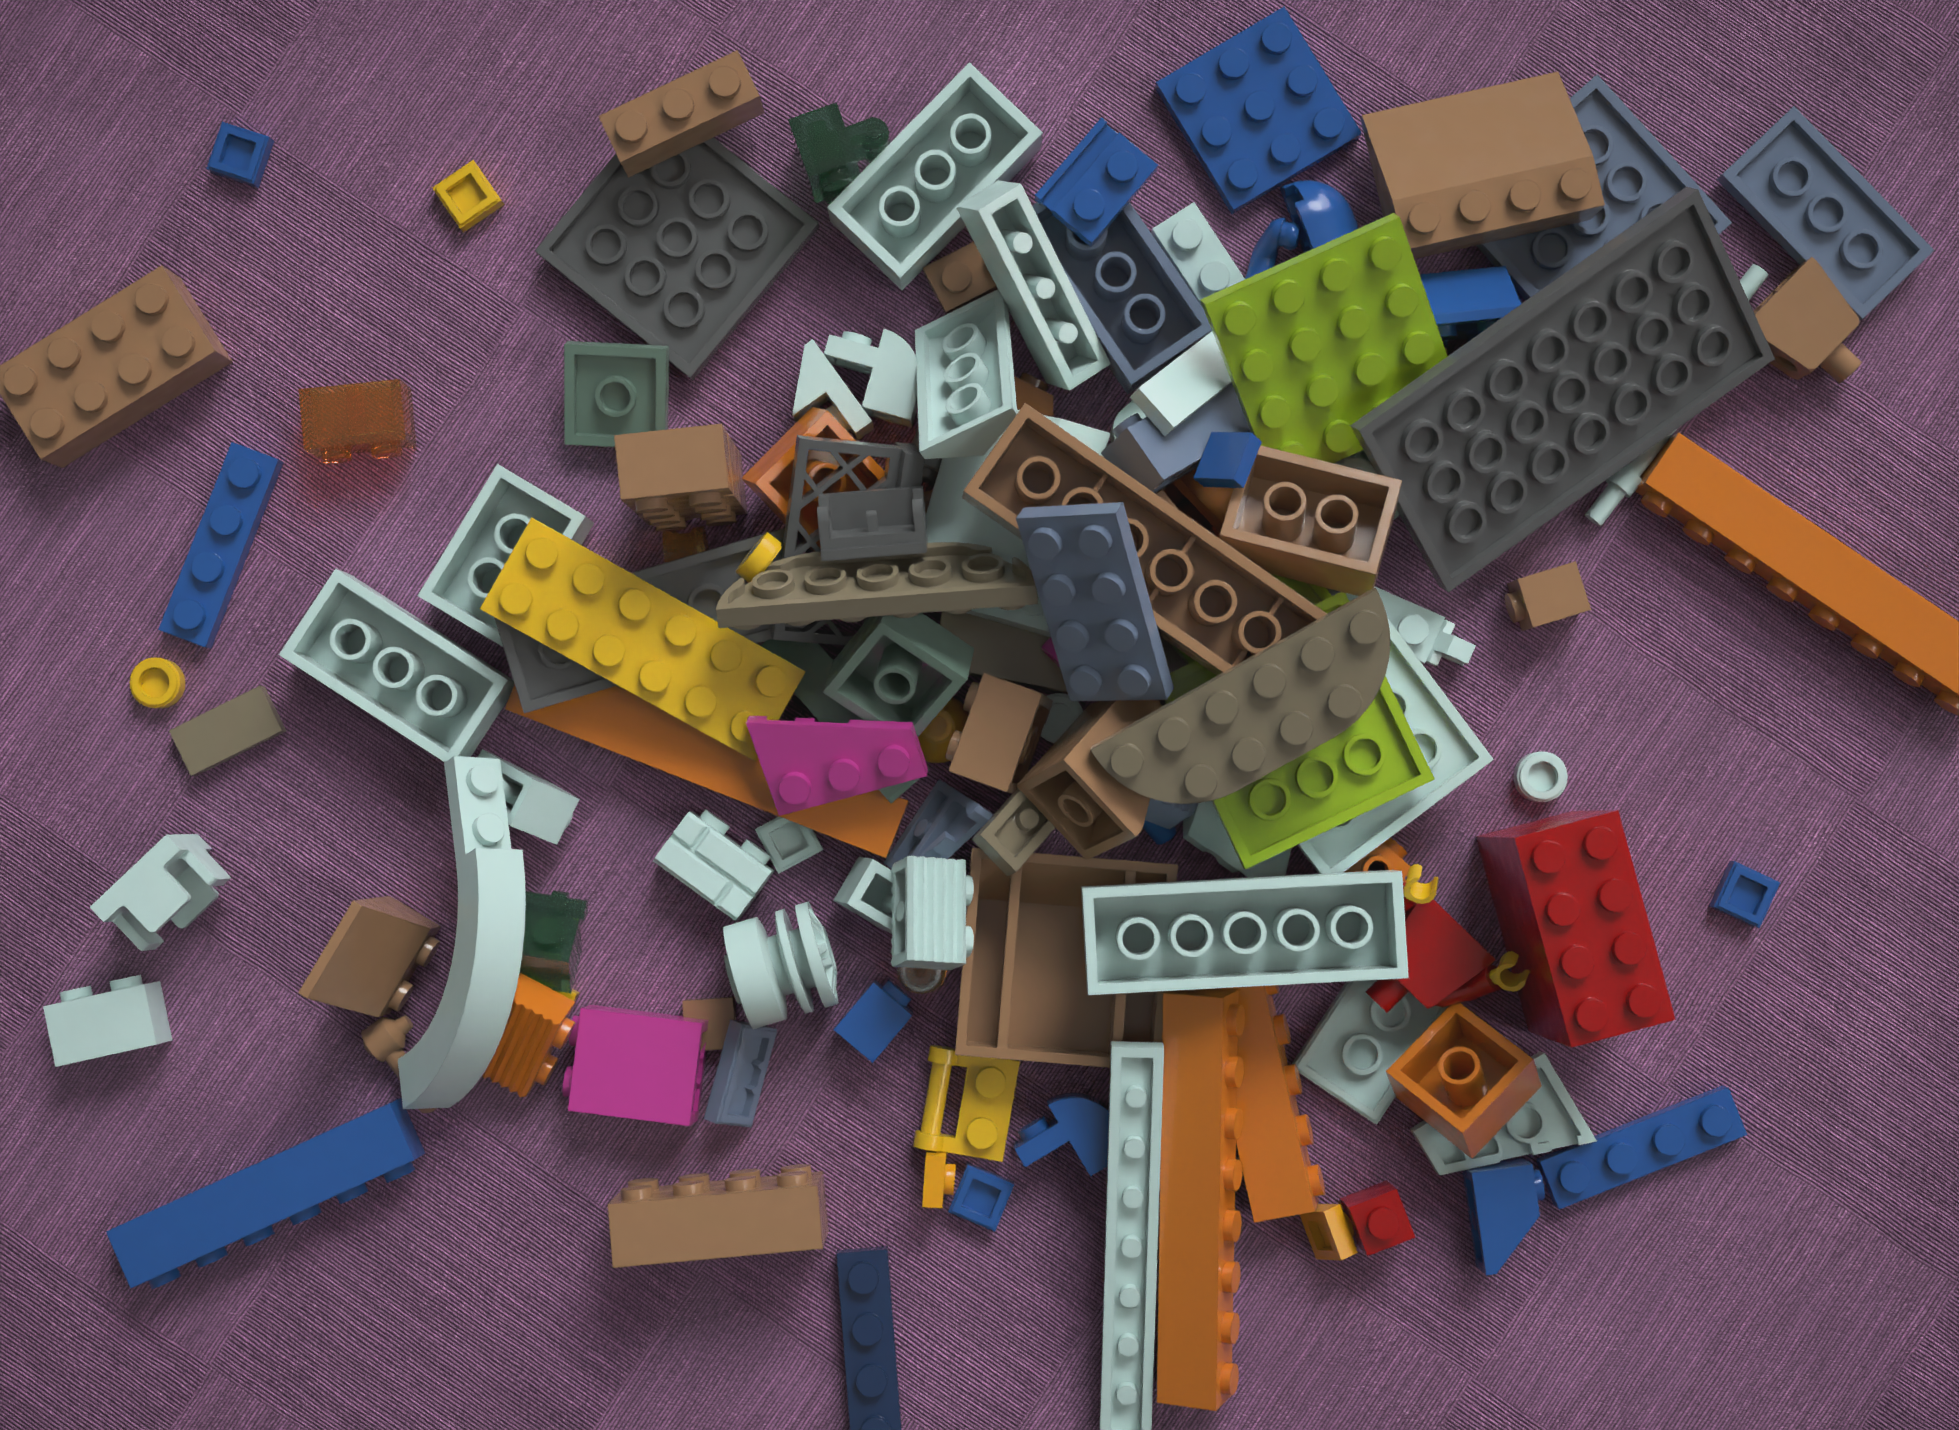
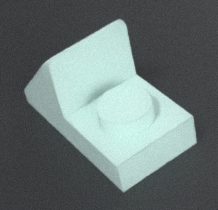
[792,339,874,440]

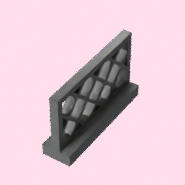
[771,435,925,646]

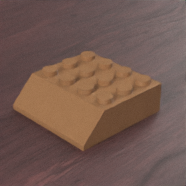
[955,848,1178,1068]

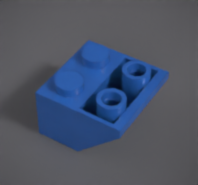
[1420,266,1521,348]

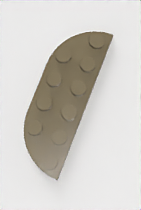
[716,542,1038,630]
[1090,588,1390,804]

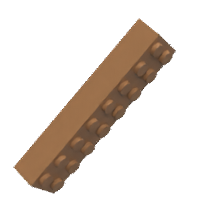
[962,403,1327,676]

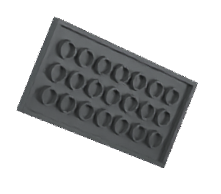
[1350,187,1775,593]

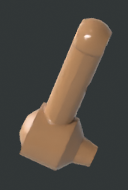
[361,1015,437,1114]

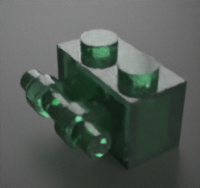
[788,102,890,204]
[519,890,588,993]

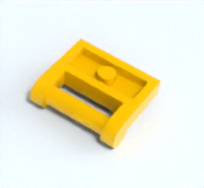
[913,1045,1020,1162]

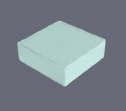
[755,816,824,874]

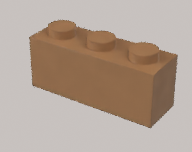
[598,50,765,178]

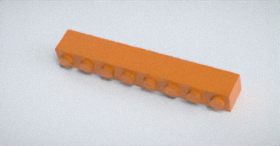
[1635,433,1959,716]
[505,684,909,858]
[1157,988,1245,1411]

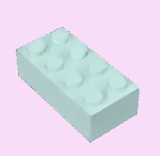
[827,62,1043,290]
[279,568,515,762]

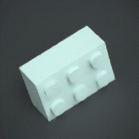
[418,464,594,647]

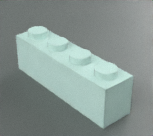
[956,180,1111,391]

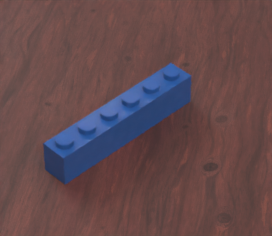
[106,1098,425,1289]

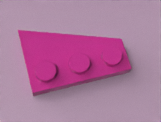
[746,716,928,816]

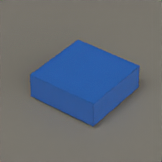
[206,122,274,188]
[1194,432,1262,488]
[1709,861,1781,928]
[948,1162,1014,1232]

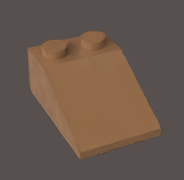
[298,896,441,1017]

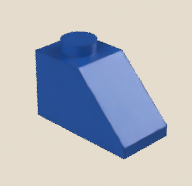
[1462,1157,1545,1276]

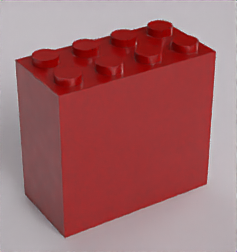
[1476,810,1676,1048]

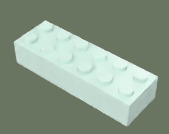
[1081,870,1409,995]

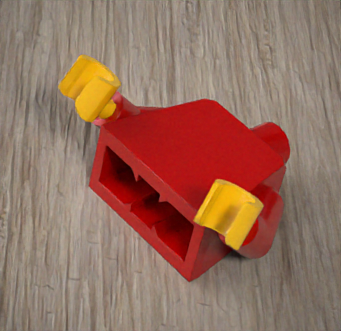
[1365,864,1530,1014]

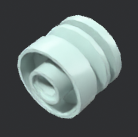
[723,901,839,1029]

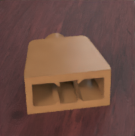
[1753,257,1862,384]

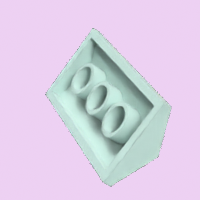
[915,289,1017,459]

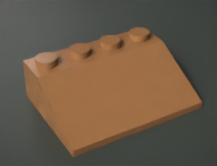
[1360,72,1605,259]

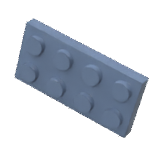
[1716,106,1934,321]
[1016,502,1174,701]

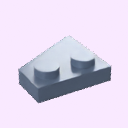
[884,779,993,869]

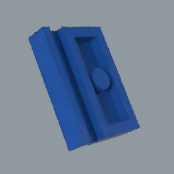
[1034,117,1158,247]

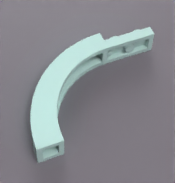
[398,756,526,1109]

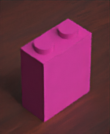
[562,1005,709,1126]

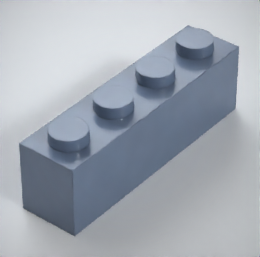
[1101,383,1251,493]

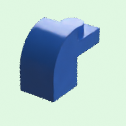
[1014,1092,1109,1176]

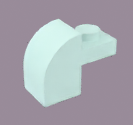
[824,329,919,428]

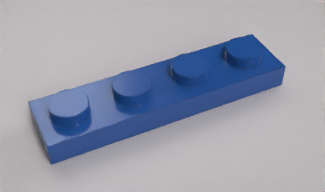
[158,442,284,649]
[1536,1085,1747,1209]

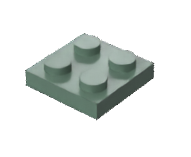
[564,341,669,447]

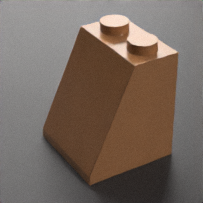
[1016,700,1162,860]

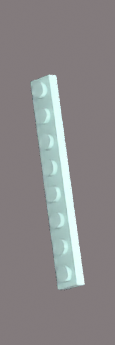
[1099,1041,1164,1430]

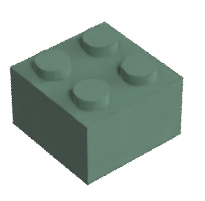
[823,613,974,737]

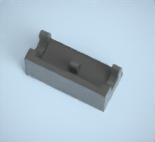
[817,486,928,561]

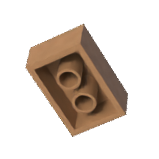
[1219,445,1402,596]

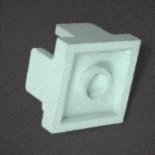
[90,834,231,951]

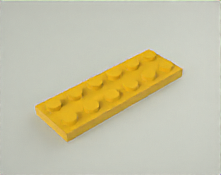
[480,517,806,762]

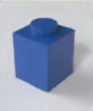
[834,980,913,1063]

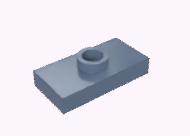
[704,1019,778,1128]

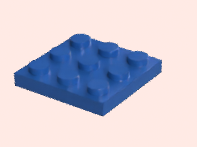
[1155,6,1362,214]

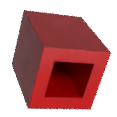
[1340,1180,1416,1256]

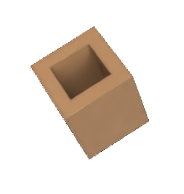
[1504,561,1591,631]

